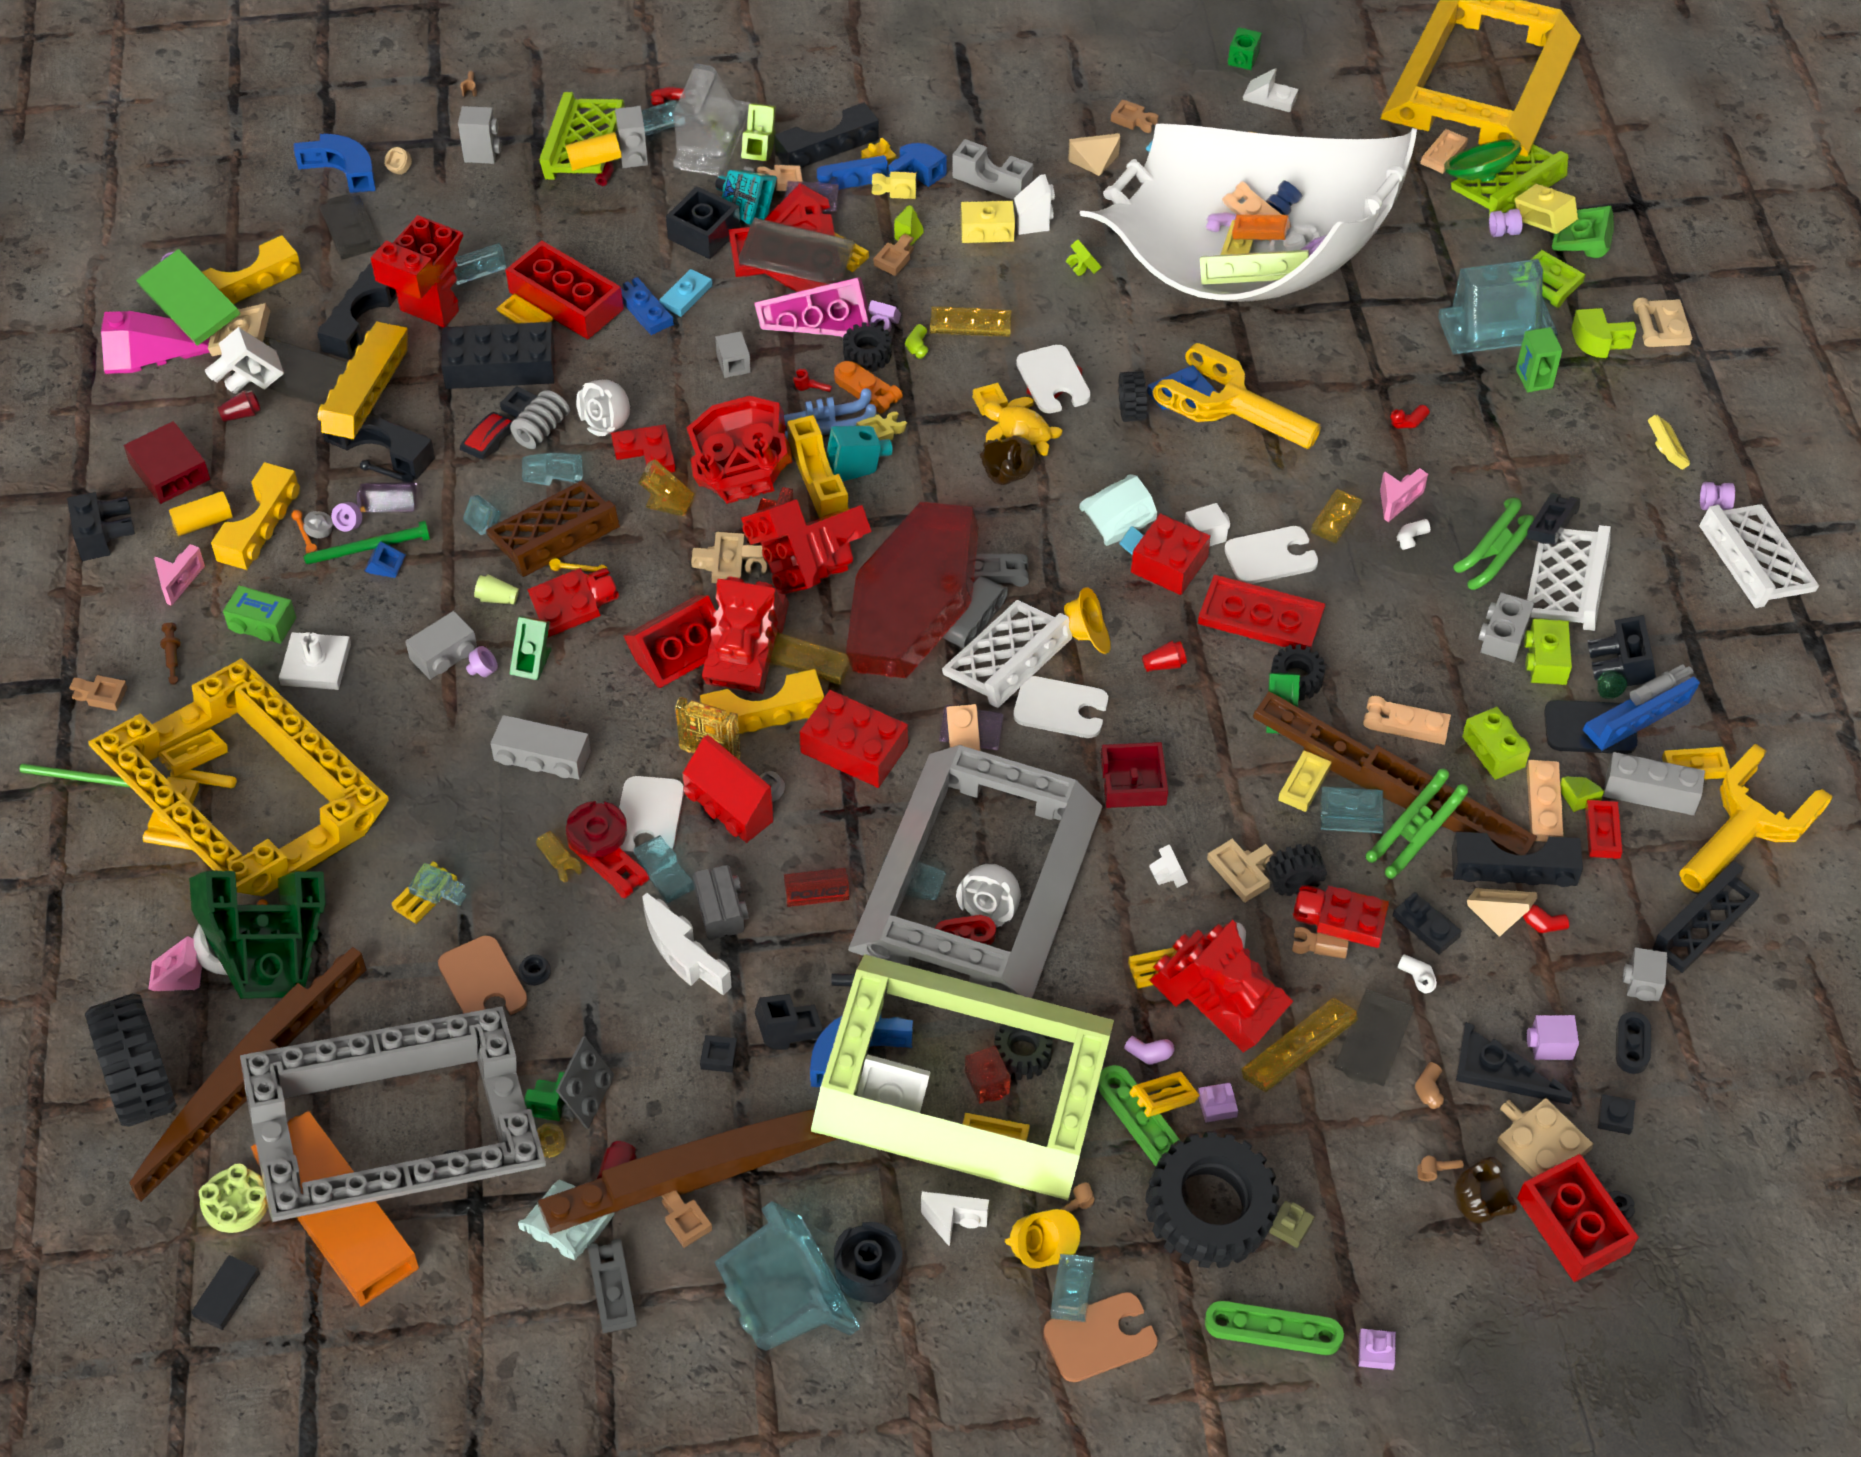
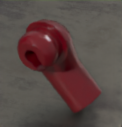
[595,161,615,186]

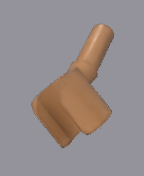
[460,71,477,97]
[1417,1156,1463,1181]
[1060,1182,1094,1213]

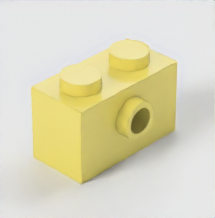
[1515,184,1578,234]
[961,201,1015,243]

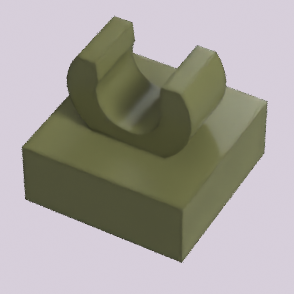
[1269,1201,1315,1248]

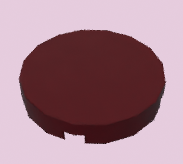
[566,801,627,857]

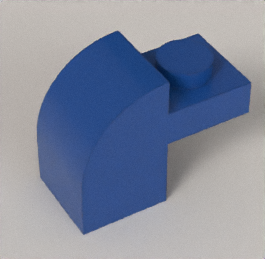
[888,143,947,187]

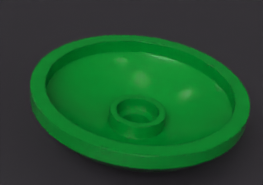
[1444,140,1521,182]

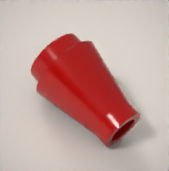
[1142,640,1187,672]

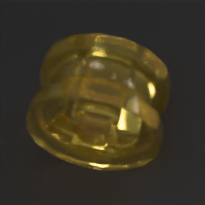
[537,1123,565,1157]

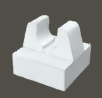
[1149,844,1188,888]

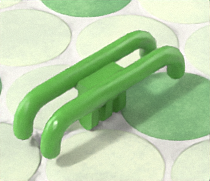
[1454,497,1535,590]
[1365,768,1468,879]

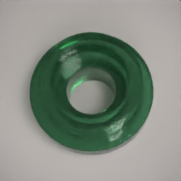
[1597,671,1627,699]

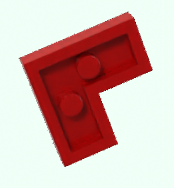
[611,424,675,476]

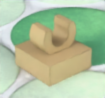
[741,545,768,574]

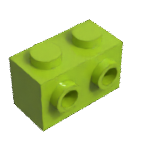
[1462,707,1531,780]

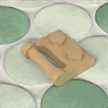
[1633,298,1692,347]

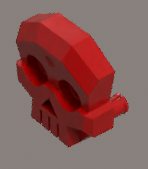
[686,396,793,504]

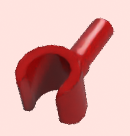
[793,369,832,392]

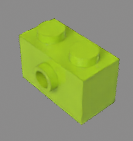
[1524,619,1572,685]

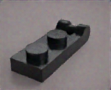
[1527,493,1580,545]

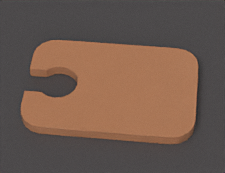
[438,936,528,1015]
[1044,1292,1157,1382]

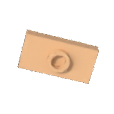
[1420,129,1468,174]

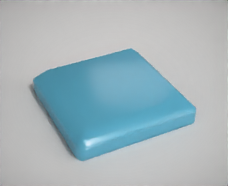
[1119,526,1144,554]

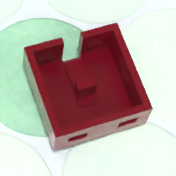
[1100,742,1168,808]

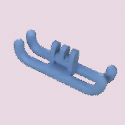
[784,388,876,440]

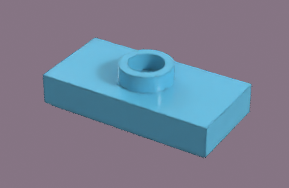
[659,269,712,317]

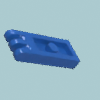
[621,277,674,335]

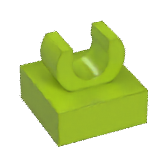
[1066,239,1102,276]

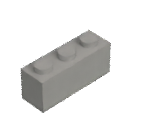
[490,715,591,780]
[1603,752,1705,815]

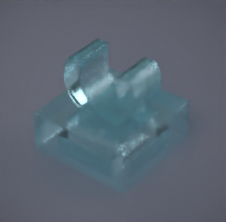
[463,495,501,535]

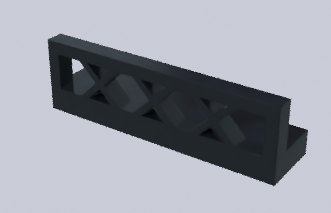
[1652,861,1759,973]

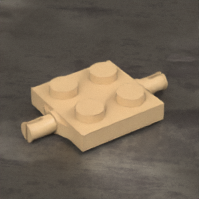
[1497,1098,1593,1177]

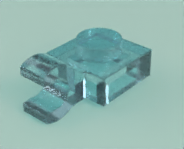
[408,863,467,906]

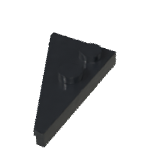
[1456,1022,1572,1105]

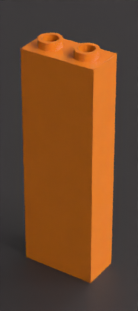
[251,1111,419,1307]

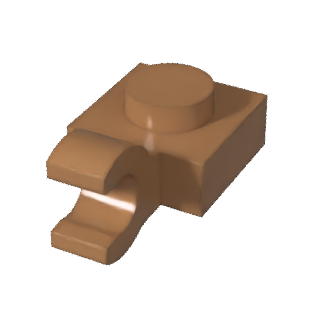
[873,234,914,276]
[69,675,127,711]
[662,1190,712,1248]

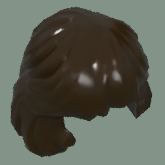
[980,435,1036,485]
[1454,1156,1517,1223]

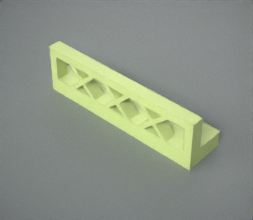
[1200,250,1309,285]

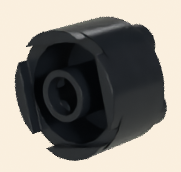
[834,1221,903,1304]

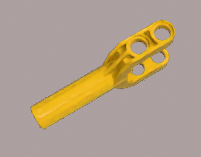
[1153,343,1321,449]
[1679,744,1833,893]

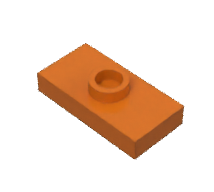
[1232,215,1289,240]

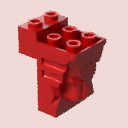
[370,215,464,327]
[741,499,872,594]
[702,576,789,694]
[1149,919,1293,1052]

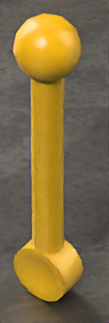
[549,558,608,572]

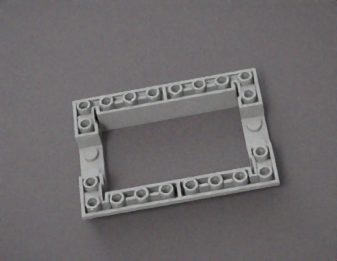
[849,745,1102,998]
[240,1006,546,1222]

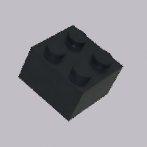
[666,186,740,259]

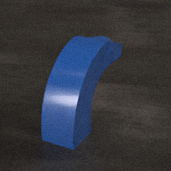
[294,134,376,193]
[810,1011,913,1087]

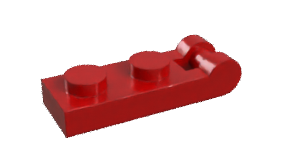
[568,842,649,899]

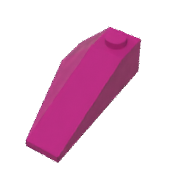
[754,277,870,336]
[101,311,211,374]

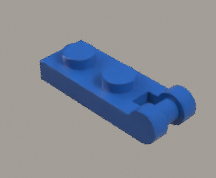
[817,155,888,196]

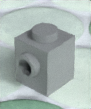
[1622,947,1667,1001]

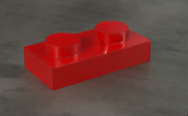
[1585,800,1622,859]

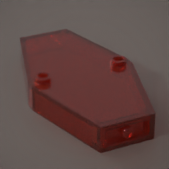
[846,502,979,678]

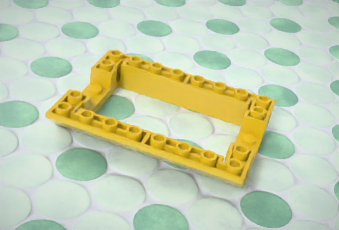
[1381,0,1581,157]
[88,658,389,896]

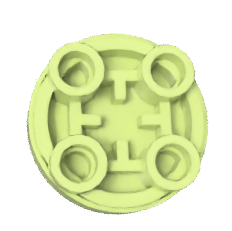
[199,1164,268,1233]

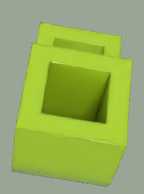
[741,103,776,161]
[1571,308,1636,358]

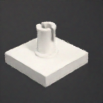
[279,632,351,690]
[856,1054,931,1113]

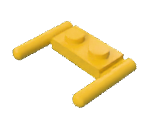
[143,770,237,850]

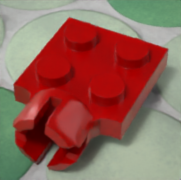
[527,568,619,638]
[1293,885,1389,948]

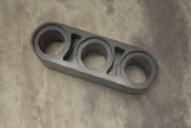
[939,576,1008,649]

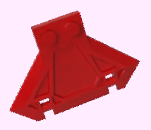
[729,183,843,292]

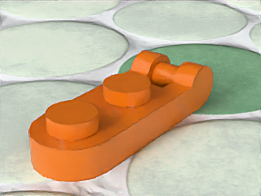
[834,361,903,414]

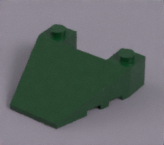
[189,871,326,999]

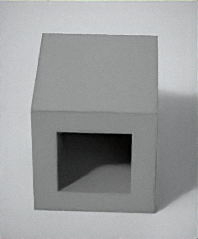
[715,331,751,378]

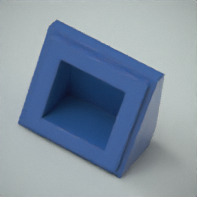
[364,541,406,578]

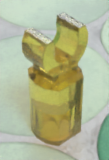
[536,831,582,882]

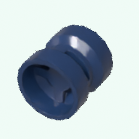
[1266,180,1303,215]

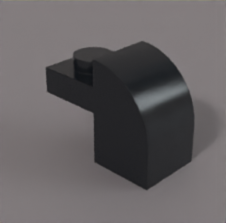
[755,994,824,1050]

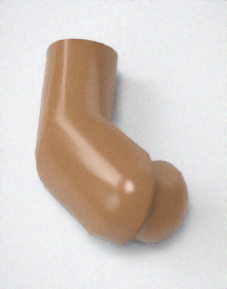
[1415,1062,1444,1109]

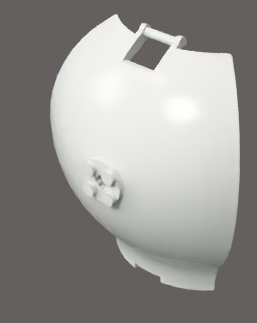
[1080,124,1417,302]

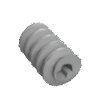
[510,390,570,449]

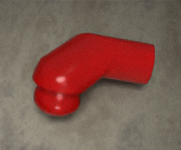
[650,87,686,107]
[1390,404,1430,429]

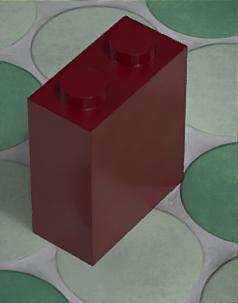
[123,421,211,504]

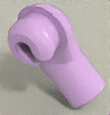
[1206,212,1236,232]
[1124,1036,1175,1064]

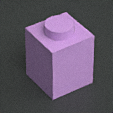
[1527,1015,1579,1060]

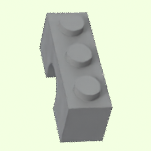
[952,139,1033,200]

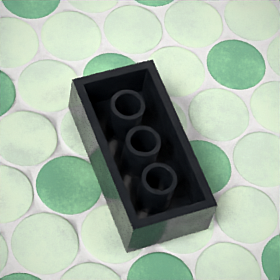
[441,322,555,389]

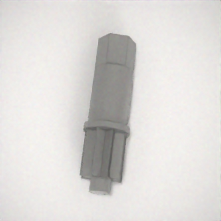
[1630,664,1693,706]

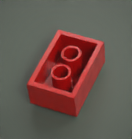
[799,690,908,788]
[1517,1154,1639,1282]

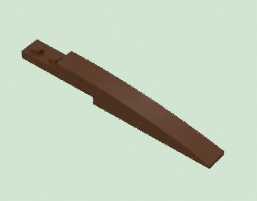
[1253,691,1537,855]
[129,947,367,1202]
[538,1108,838,1235]

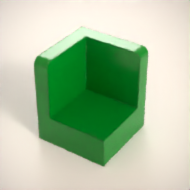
[524,1071,565,1121]

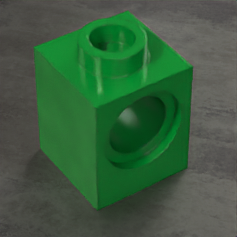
[1228,27,1262,70]

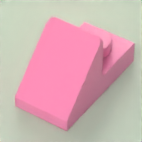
[1380,468,1428,522]
[154,544,205,606]
[148,936,202,991]

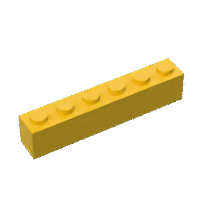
[318,321,408,439]

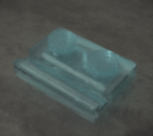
[1320,787,1384,833]

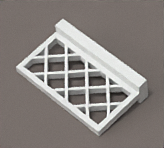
[1699,504,1819,608]
[1527,525,1611,631]
[942,600,1072,708]

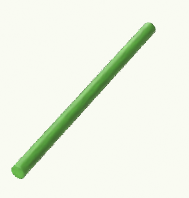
[20,764,131,788]

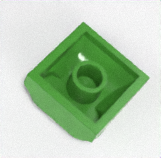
[1552,206,1614,258]

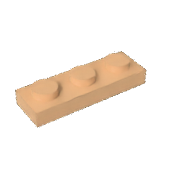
[1527,760,1564,842]

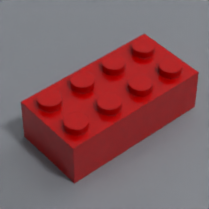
[505,240,624,340]

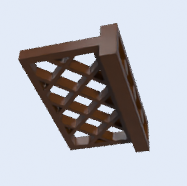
[486,480,620,577]

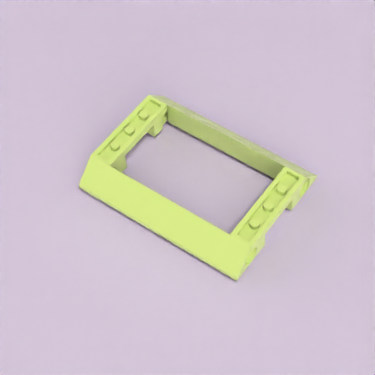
[811,954,1114,1200]

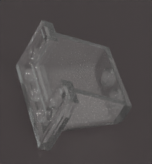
[674,63,750,176]

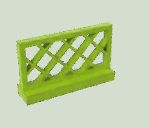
[539,92,625,179]
[1451,144,1568,216]

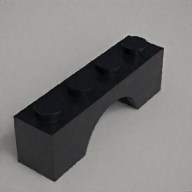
[774,102,879,168]
[317,262,397,360]
[320,414,435,480]
[1451,832,1583,887]

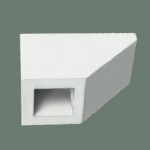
[1014,174,1055,235]

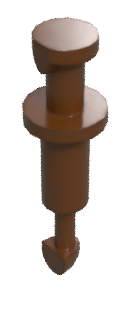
[160,622,181,685]

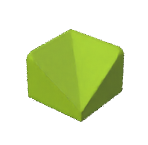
[894,205,924,246]
[1560,776,1604,812]

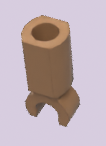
[1292,927,1348,959]

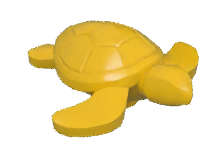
[983,397,1062,456]

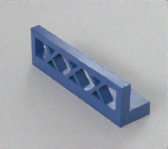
[1583,677,1700,751]

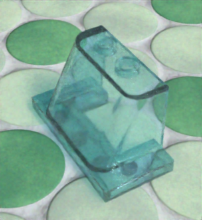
[1438,259,1558,354]
[715,1201,861,1351]

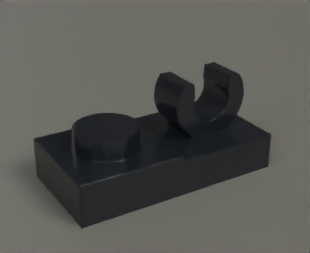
[1392,892,1462,955]

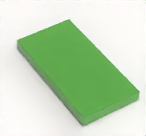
[136,249,240,346]

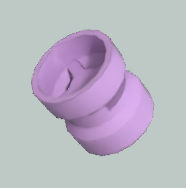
[1489,209,1522,237]
[1700,482,1735,510]

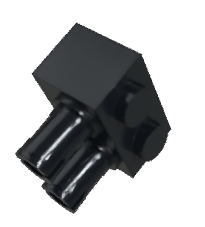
[67,492,135,561]
[1587,615,1656,686]

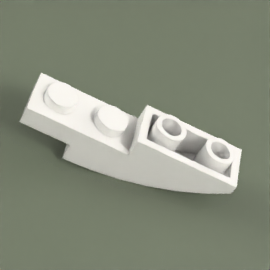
[642,893,732,995]

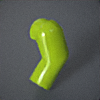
[905,324,928,359]

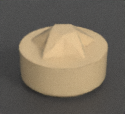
[385,147,412,174]

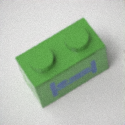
[1516,327,1562,393]
[223,585,296,644]

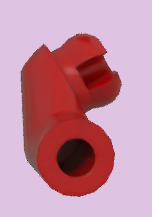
[1523,904,1569,933]

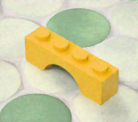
[202,235,302,304]
[787,415,848,518]
[211,462,300,570]
[700,669,824,739]

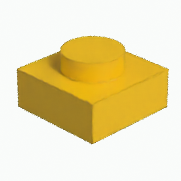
[972,383,1008,416]

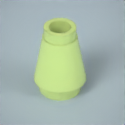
[474,574,519,605]

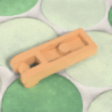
[1222,181,1291,242]
[1363,696,1451,745]

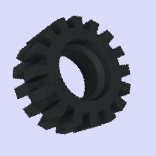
[843,322,892,372]
[1118,371,1147,422]
[1271,645,1325,701]
[1266,844,1327,896]
[993,1024,1052,1080]

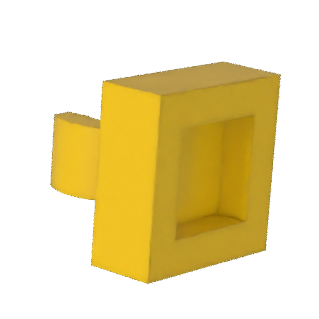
[861,137,897,167]

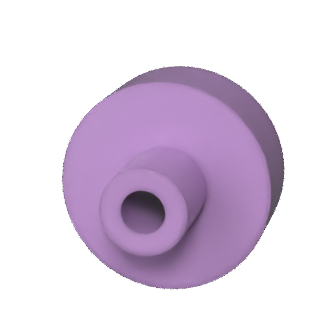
[331,502,362,532]
[466,646,498,677]

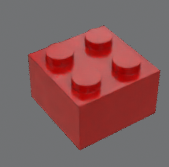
[1131,513,1211,595]

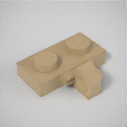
[691,532,744,583]
[1207,838,1274,903]

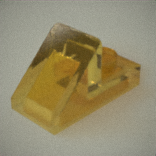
[638,459,695,516]

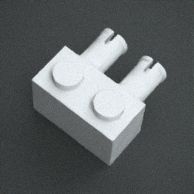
[205,327,284,394]

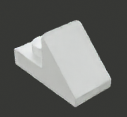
[1243,68,1298,112]
[921,1191,989,1246]

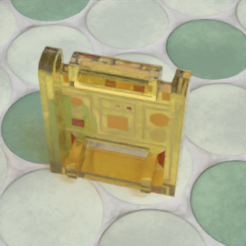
[675,697,741,759]

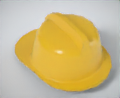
[1064,587,1111,654]
[1005,1209,1080,1268]

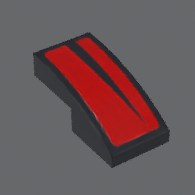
[460,412,513,460]

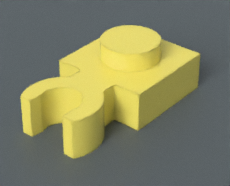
[872,172,916,199]
[856,412,907,440]

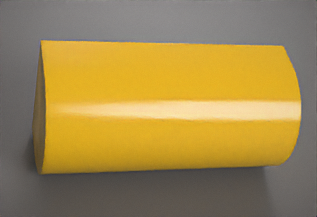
[565,132,622,171]
[169,491,233,536]

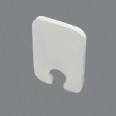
[1016,344,1091,413]
[1224,526,1318,584]
[1014,676,1108,738]
[619,776,684,857]

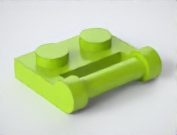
[1513,250,1585,308]

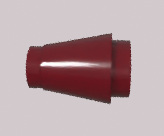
[217,390,261,422]

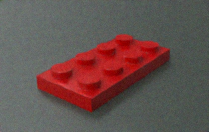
[1197,575,1326,650]

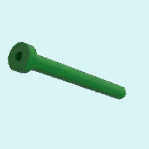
[303,520,430,564]

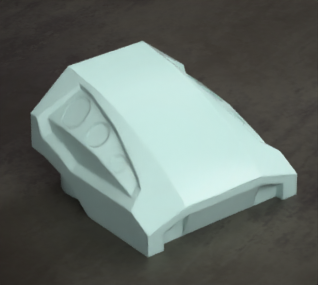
[1079,474,1157,546]
[518,1180,615,1260]

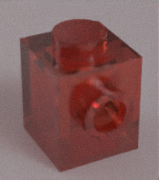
[965,1046,1011,1104]

